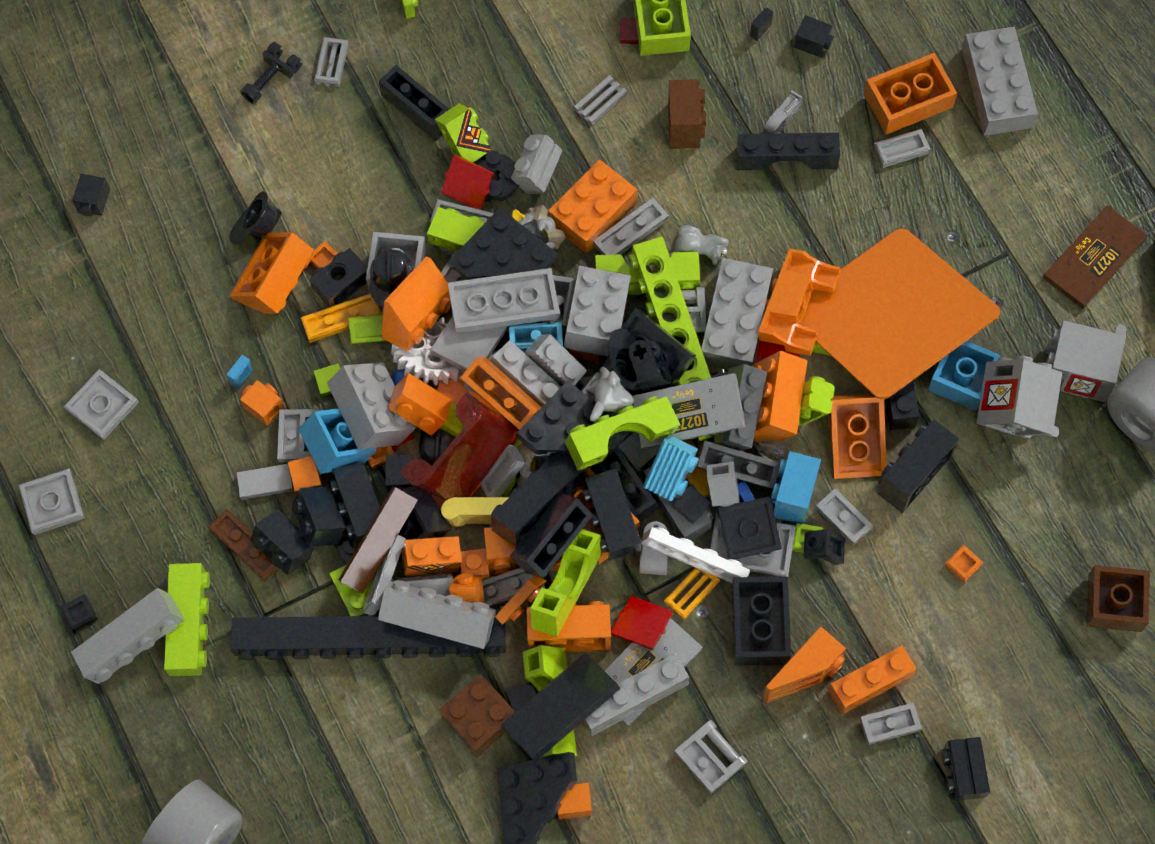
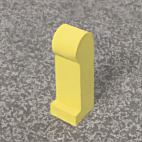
[441,497,509,527]

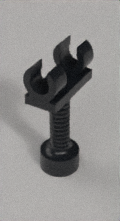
[240,42,302,104]

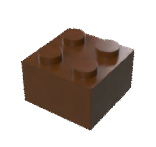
[668,79,706,149]
[1087,565,1150,632]
[439,674,515,757]

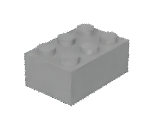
[564,266,631,356]
[327,362,415,450]

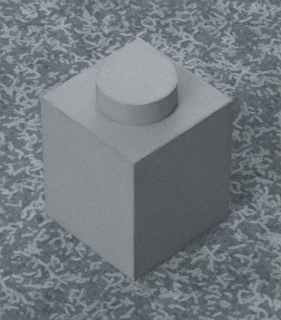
[707,462,739,507]

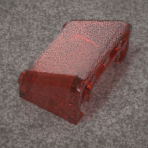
[399,391,519,501]

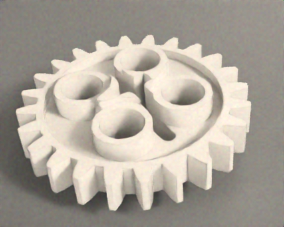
[391,317,465,385]

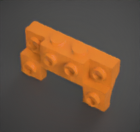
[758,248,841,356]

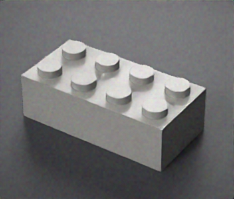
[962,27,1038,136]
[701,258,773,369]

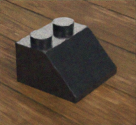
[398,485,451,562]

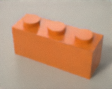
[460,356,542,430]
[828,645,917,715]

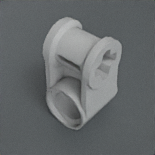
[639,521,668,575]

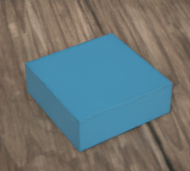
[226,355,253,389]

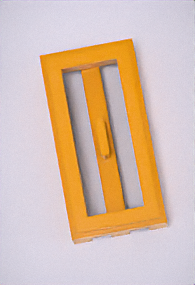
[664,568,720,621]

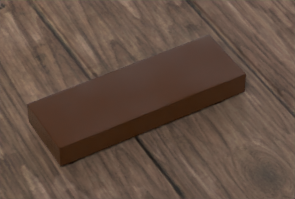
[208,509,278,582]

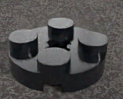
[474,151,518,202]

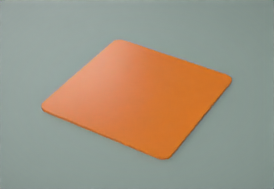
[801,229,1000,399]

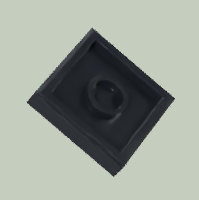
[717,496,782,560]

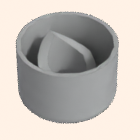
[1107,357,1155,452]
[141,779,243,844]

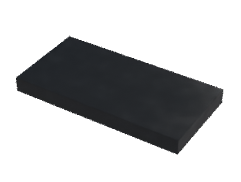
[501,652,620,762]

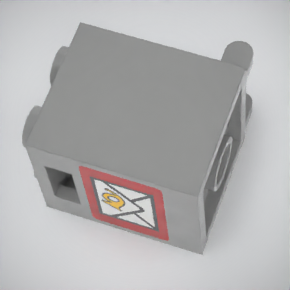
[1045,320,1127,402]
[977,356,1062,438]

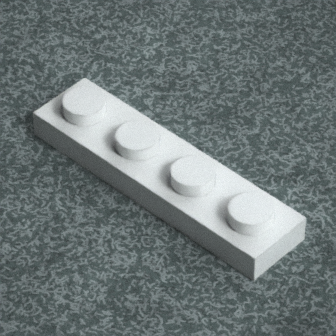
[641,527,750,583]

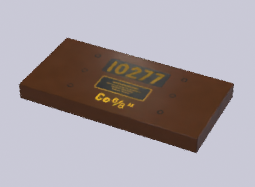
[1043,205,1148,309]

